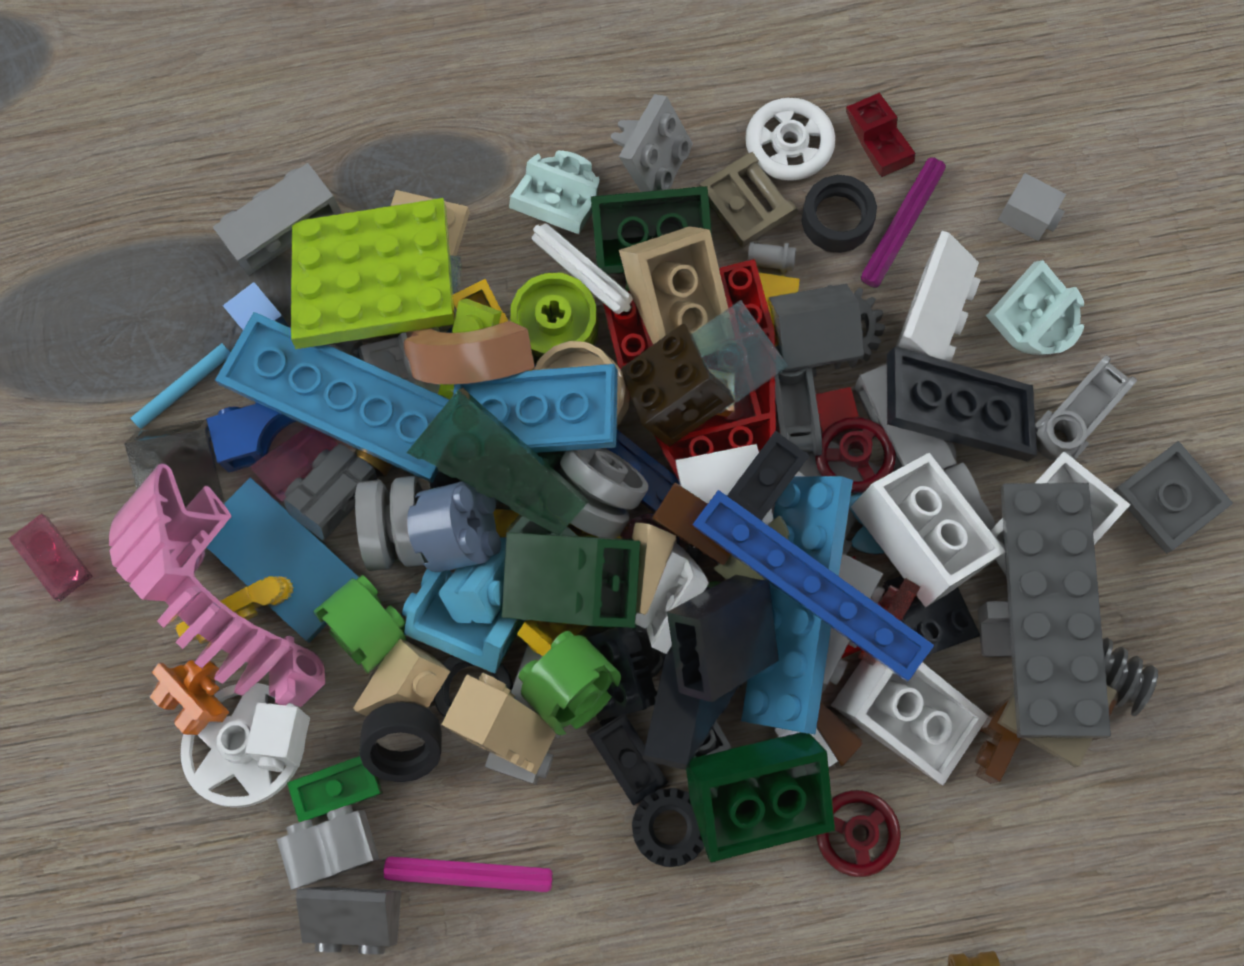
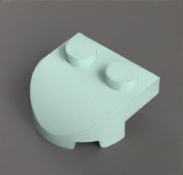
[509,150,600,234]
[986,260,1084,355]

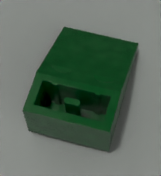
[501,532,640,628]

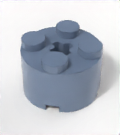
[407,481,501,572]

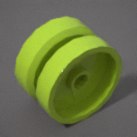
[510,273,598,365]

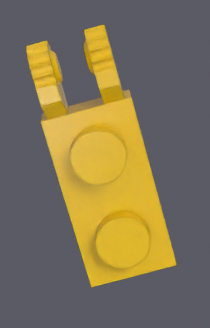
[175,576,294,644]

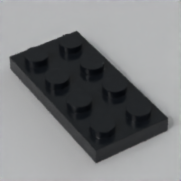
[887,346,1037,462]

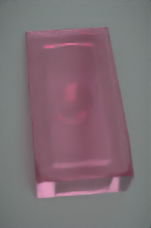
[250,426,337,501]

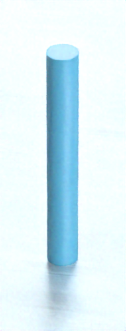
[131,343,231,429]

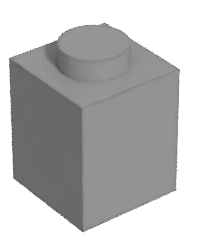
[998,173,1066,241]

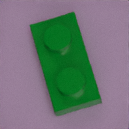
[287,756,383,822]

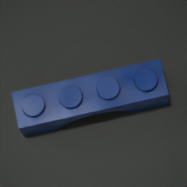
[206,402,297,473]

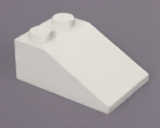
[831,653,989,785]

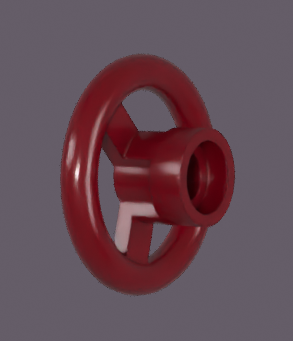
[815,417,896,494]
[816,790,901,877]

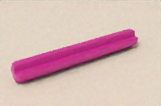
[384,856,553,892]

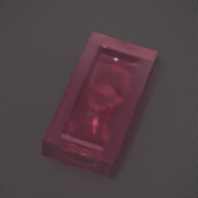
[8,513,93,602]

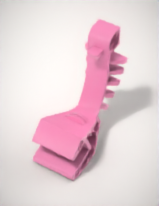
[109,464,325,707]

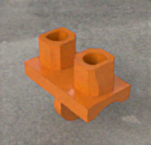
[150,660,230,735]

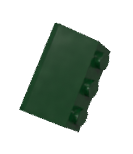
[591,186,712,275]
[686,732,835,863]

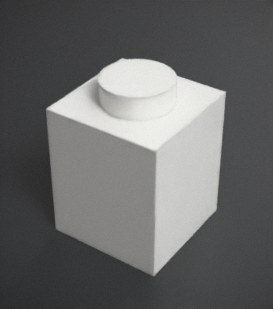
[245,703,310,772]

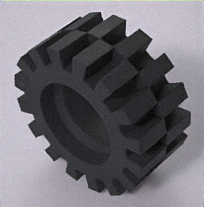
[632,788,704,867]

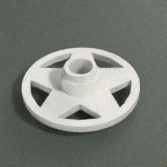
[181,683,305,808]

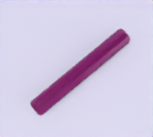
[861,157,946,288]

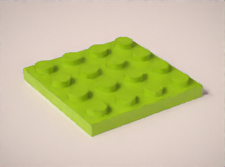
[291,198,455,349]

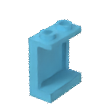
[402,569,525,674]

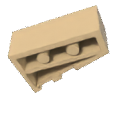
[441,673,556,775]

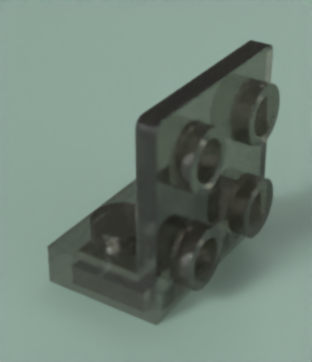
[124,419,224,508]

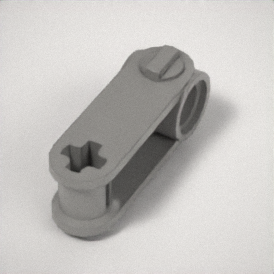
[1035,355,1137,460]

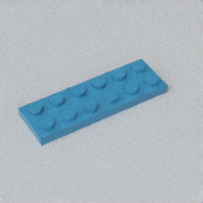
[215,312,453,483]
[741,476,853,735]

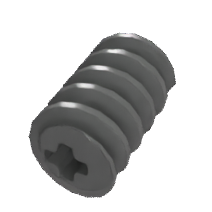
[1103,637,1158,716]

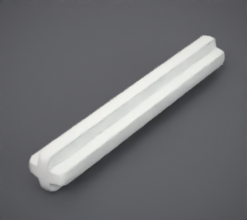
[532,223,633,314]

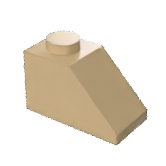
[353,639,451,716]

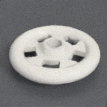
[746,98,835,181]

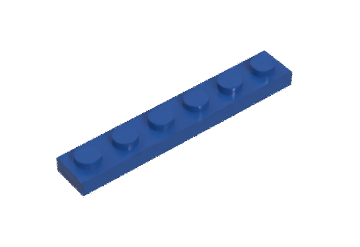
[693,490,934,682]

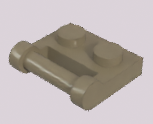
[699,152,798,248]

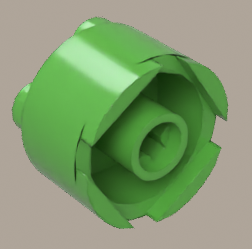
[313,575,406,674]
[518,631,621,735]

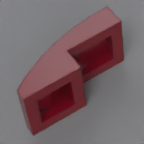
[846,92,916,177]

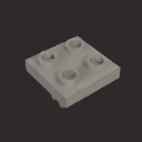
[611,94,693,192]

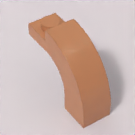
[404,321,535,384]

